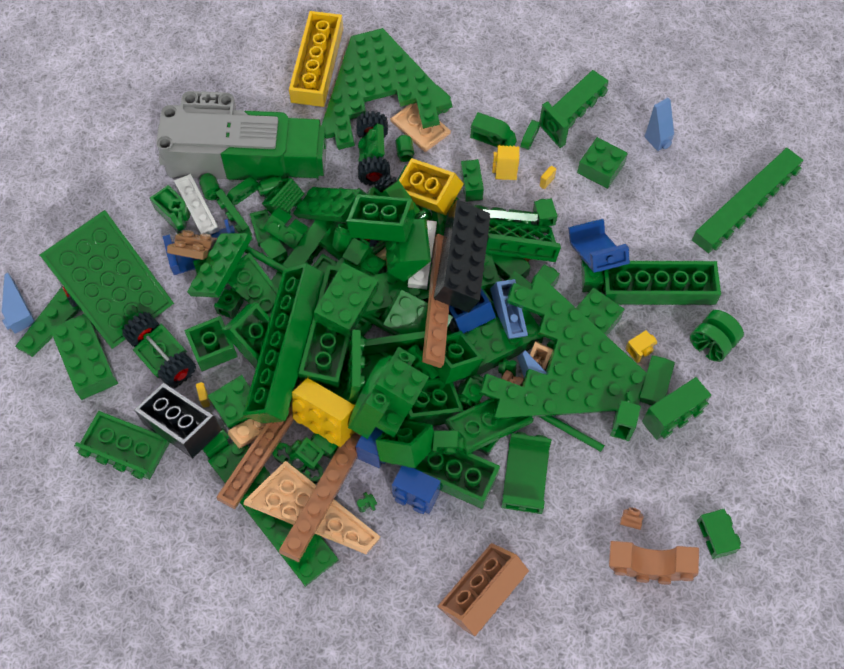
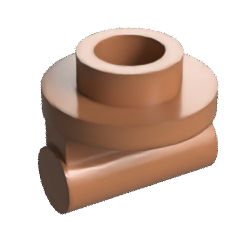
[620,507,644,530]

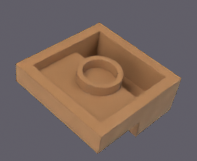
[167,230,217,260]

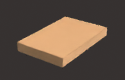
[390,103,451,152]

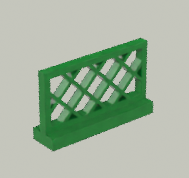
[486,219,561,262]

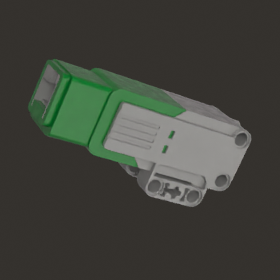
[156,91,327,181]

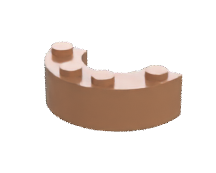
[609,541,699,585]

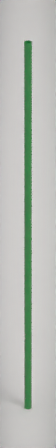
[245,246,605,452]

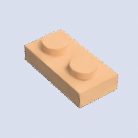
[228,419,266,449]

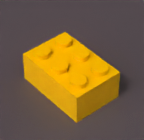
[399,158,464,215]
[292,378,355,447]

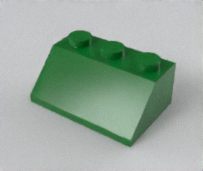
[385,219,431,282]

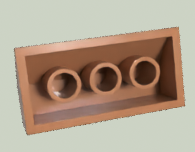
[437,543,529,636]

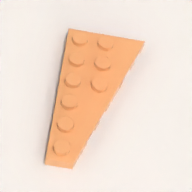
[243,461,380,555]

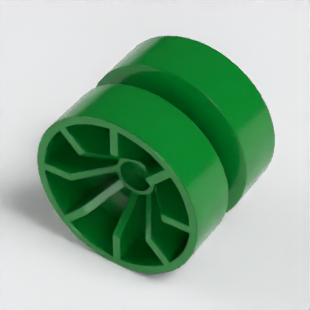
[690,310,744,362]

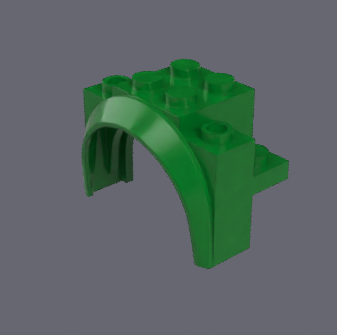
[348,347,429,439]

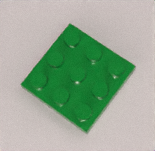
[347,330,365,405]

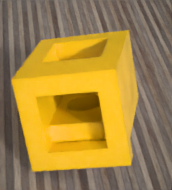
[625,330,657,363]

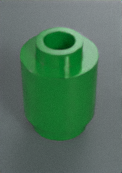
[395,135,415,162]
[199,173,220,200]
[257,176,282,198]
[332,223,352,253]

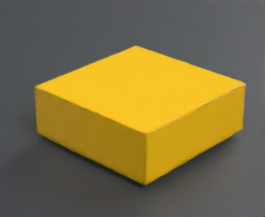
[539,165,556,190]
[196,382,210,408]

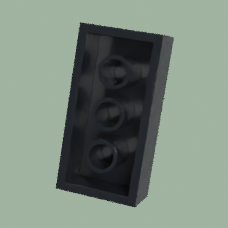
[134,383,222,459]

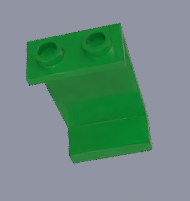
[501,432,552,514]

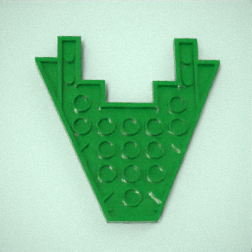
[321,28,453,150]
[479,274,647,419]

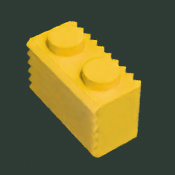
[492,145,520,180]

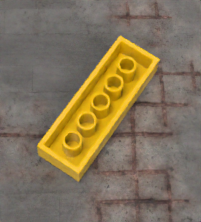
[289,11,344,107]

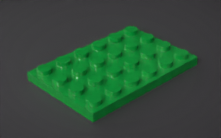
[39,210,174,349]

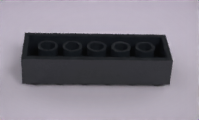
[434,199,491,313]

